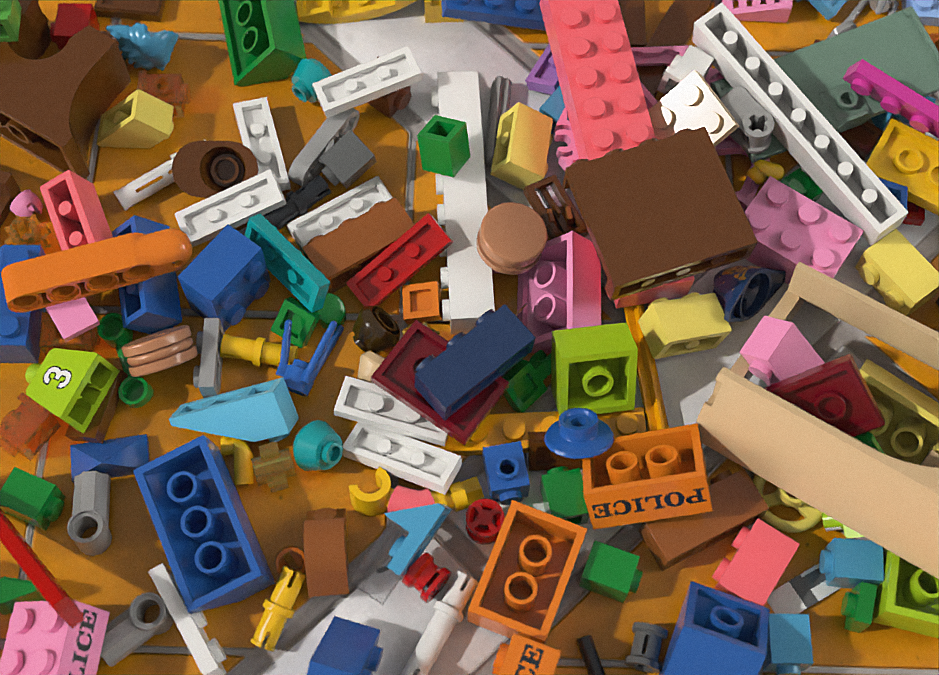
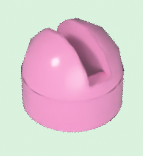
[10,189,43,221]

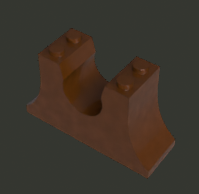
[0,0,131,179]

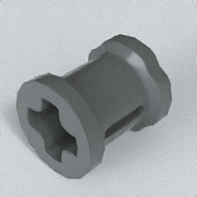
[624,622,669,673]

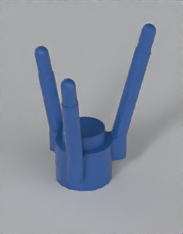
[275,319,344,397]

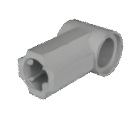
[67,471,112,556]
[100,592,174,667]

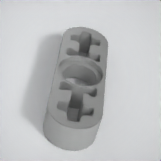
[288,108,359,187]

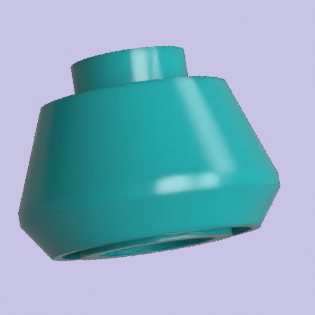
[292,58,332,103]
[293,420,343,471]

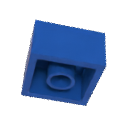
[178,224,271,332]

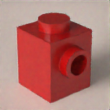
[50,3,100,51]

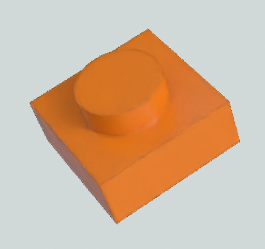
[402,281,443,324]

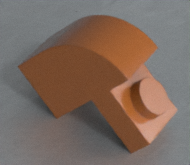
[303,508,349,597]

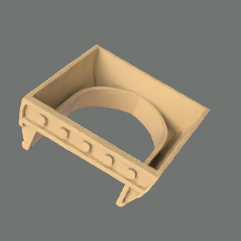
[695,261,939,579]

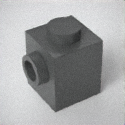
[320,130,377,189]

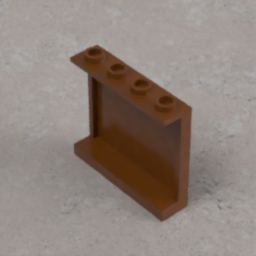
[562,126,758,301]

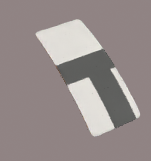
[767,564,840,614]

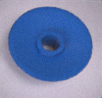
[544,408,614,459]

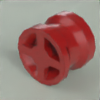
[466,499,505,545]
[402,552,452,603]

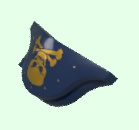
[713,266,786,322]

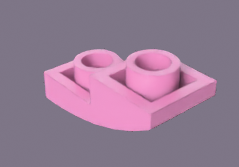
[45,297,100,342]

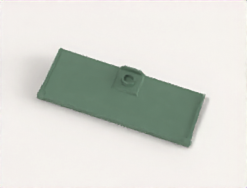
[710,7,939,163]

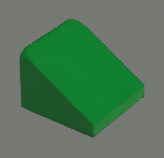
[0,576,46,615]

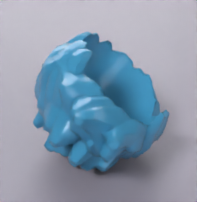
[106,22,179,71]

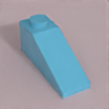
[169,377,299,442]

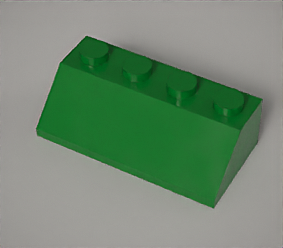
[218,0,307,87]

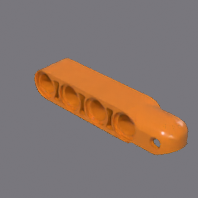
[1,228,192,313]

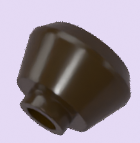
[353,305,400,353]

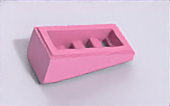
[721,0,792,23]

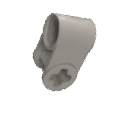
[720,85,775,154]

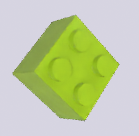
[551,322,638,416]
[872,547,939,638]

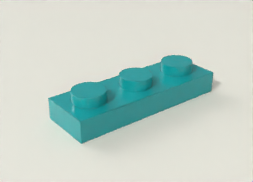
[245,214,331,313]

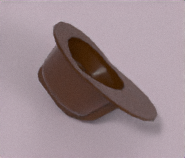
[171,141,259,198]

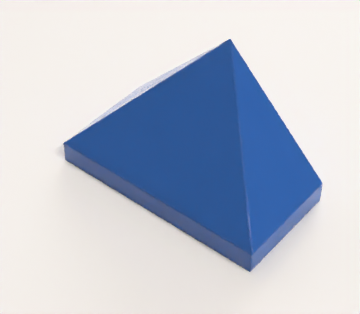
[70,434,150,483]

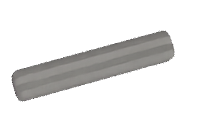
[484,76,512,167]

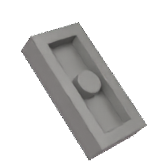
[193,318,225,398]

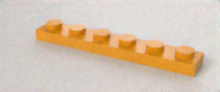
[419,407,646,456]

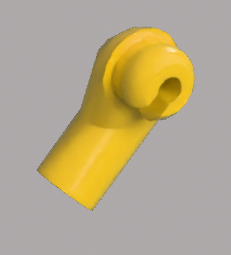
[747,159,784,185]
[220,436,254,485]

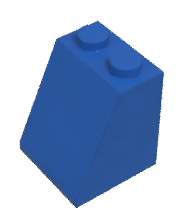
[659,581,770,675]

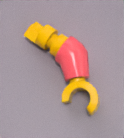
[349,467,485,517]

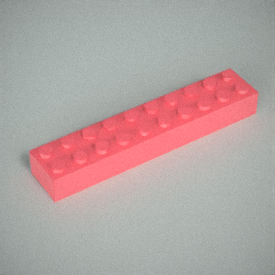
[539,0,695,309]

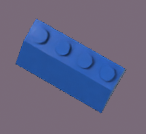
[133,435,276,614]

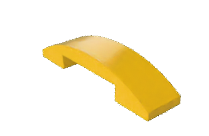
[296,0,417,24]

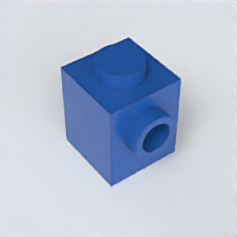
[482,441,530,505]

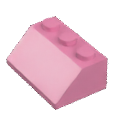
[517,231,601,354]

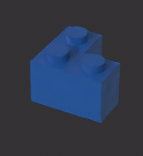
[307,616,383,675]

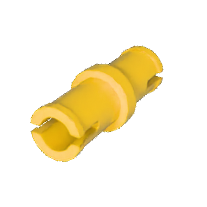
[220,334,298,367]
[250,566,306,652]

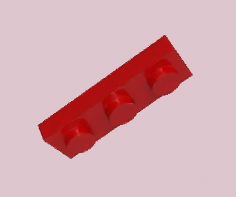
[346,213,454,306]

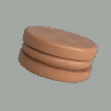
[476,202,548,275]
[121,325,198,377]

